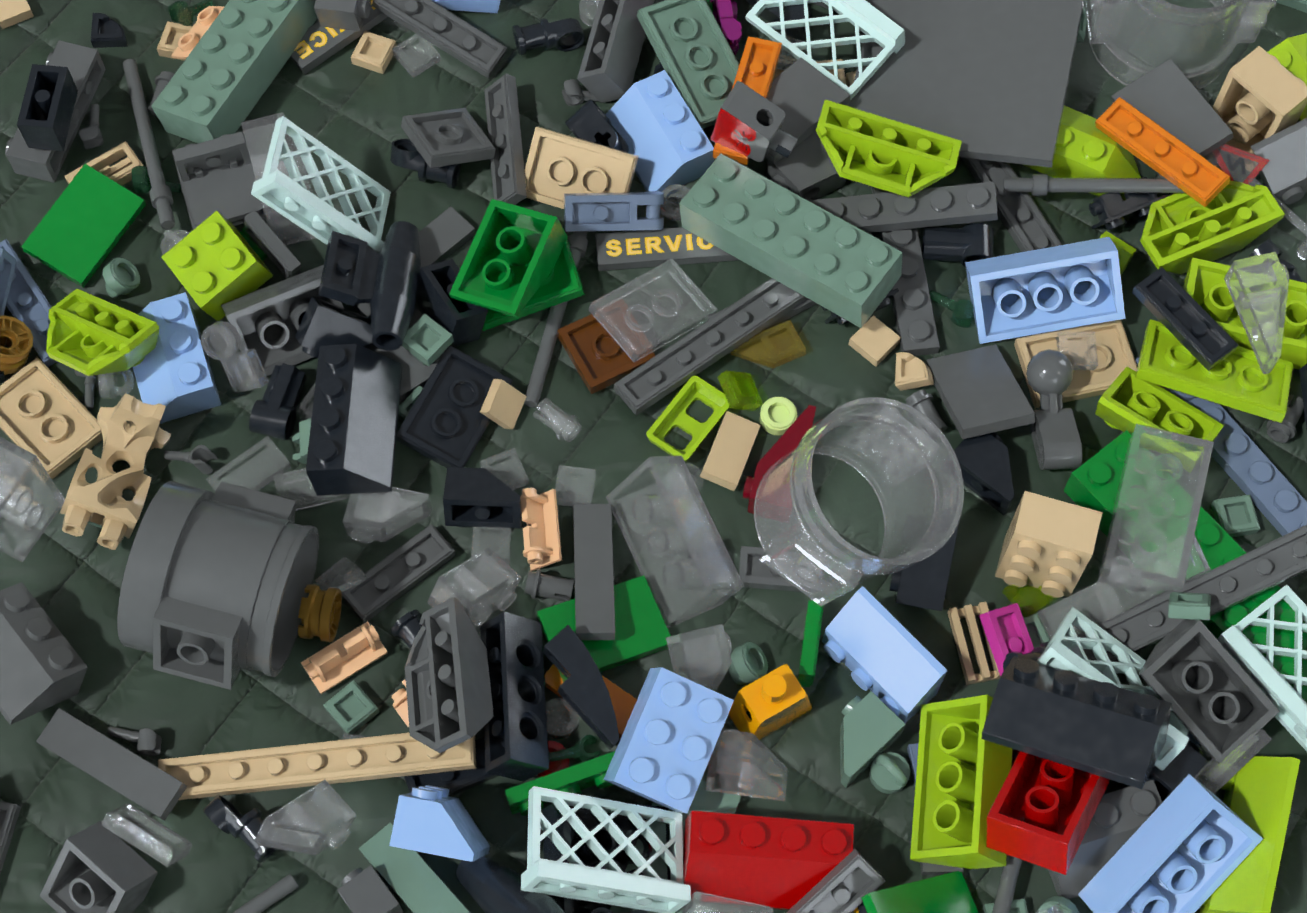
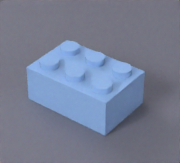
[603,667,734,814]

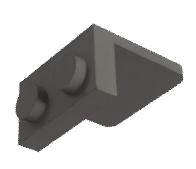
[172,132,265,227]

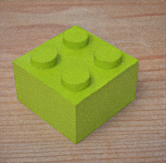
[161,211,273,321]

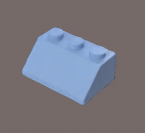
[606,70,714,194]
[133,292,221,424]
[822,586,947,723]
[389,785,490,862]

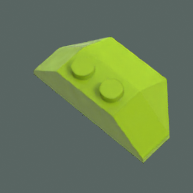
[816,100,962,198]
[1022,106,1141,201]
[1140,181,1285,274]
[46,289,160,376]

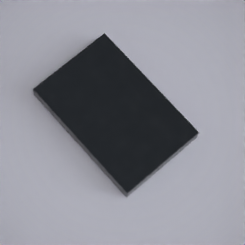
[396,345,513,468]

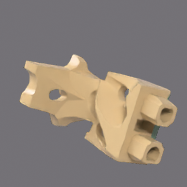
[60,393,171,550]

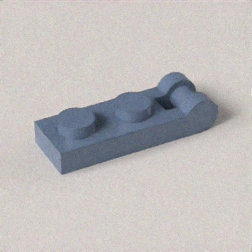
[564,191,664,232]

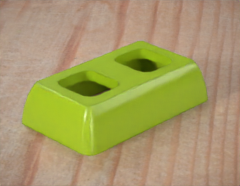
[646,376,732,463]

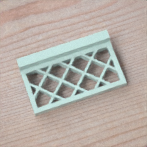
[745,0,905,100]
[251,116,391,254]
[1217,584,1307,752]
[1036,607,1189,771]
[521,786,691,913]

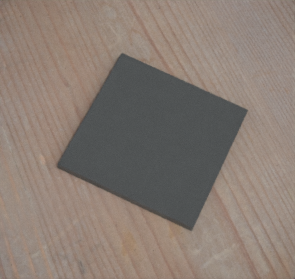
[848,0,1084,168]

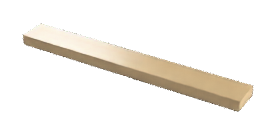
[158,733,476,800]

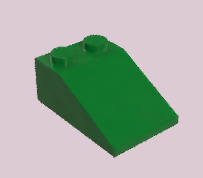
[449,199,568,317]

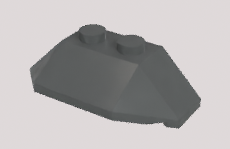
[405,597,494,753]

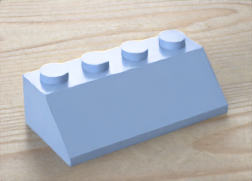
[965,237,1125,344]
[1078,774,1263,913]

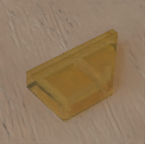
[730,320,806,369]

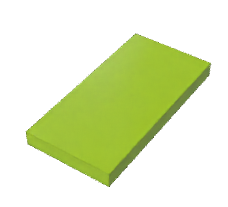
[1135,319,1293,423]

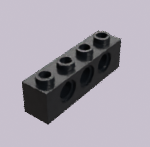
[480,612,549,782]

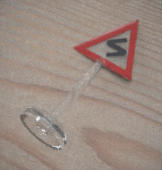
[1212,144,1307,262]

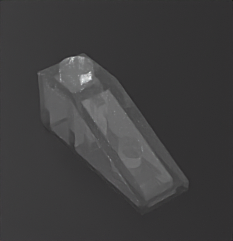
[1224,252,1289,375]

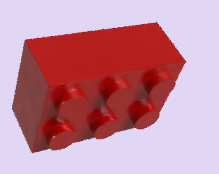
[986,751,1109,875]

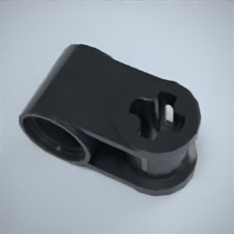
[565,99,629,153]

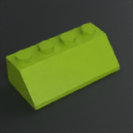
[1183,257,1307,369]
[910,695,1012,869]
[1199,756,1300,913]

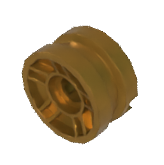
[0,315,33,375]
[298,585,342,642]

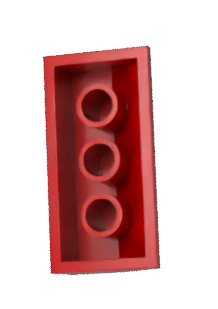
[683,810,854,910]

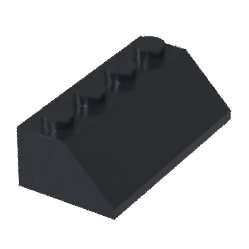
[306,344,402,496]
[981,656,1172,789]

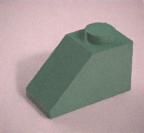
[840,691,905,788]

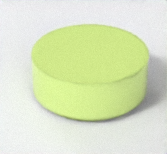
[760,397,797,436]

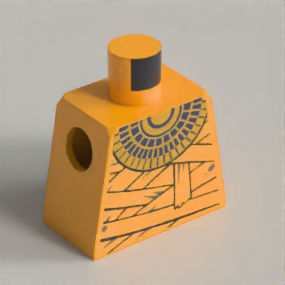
[728,664,812,746]

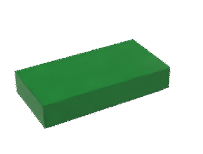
[797,600,824,687]

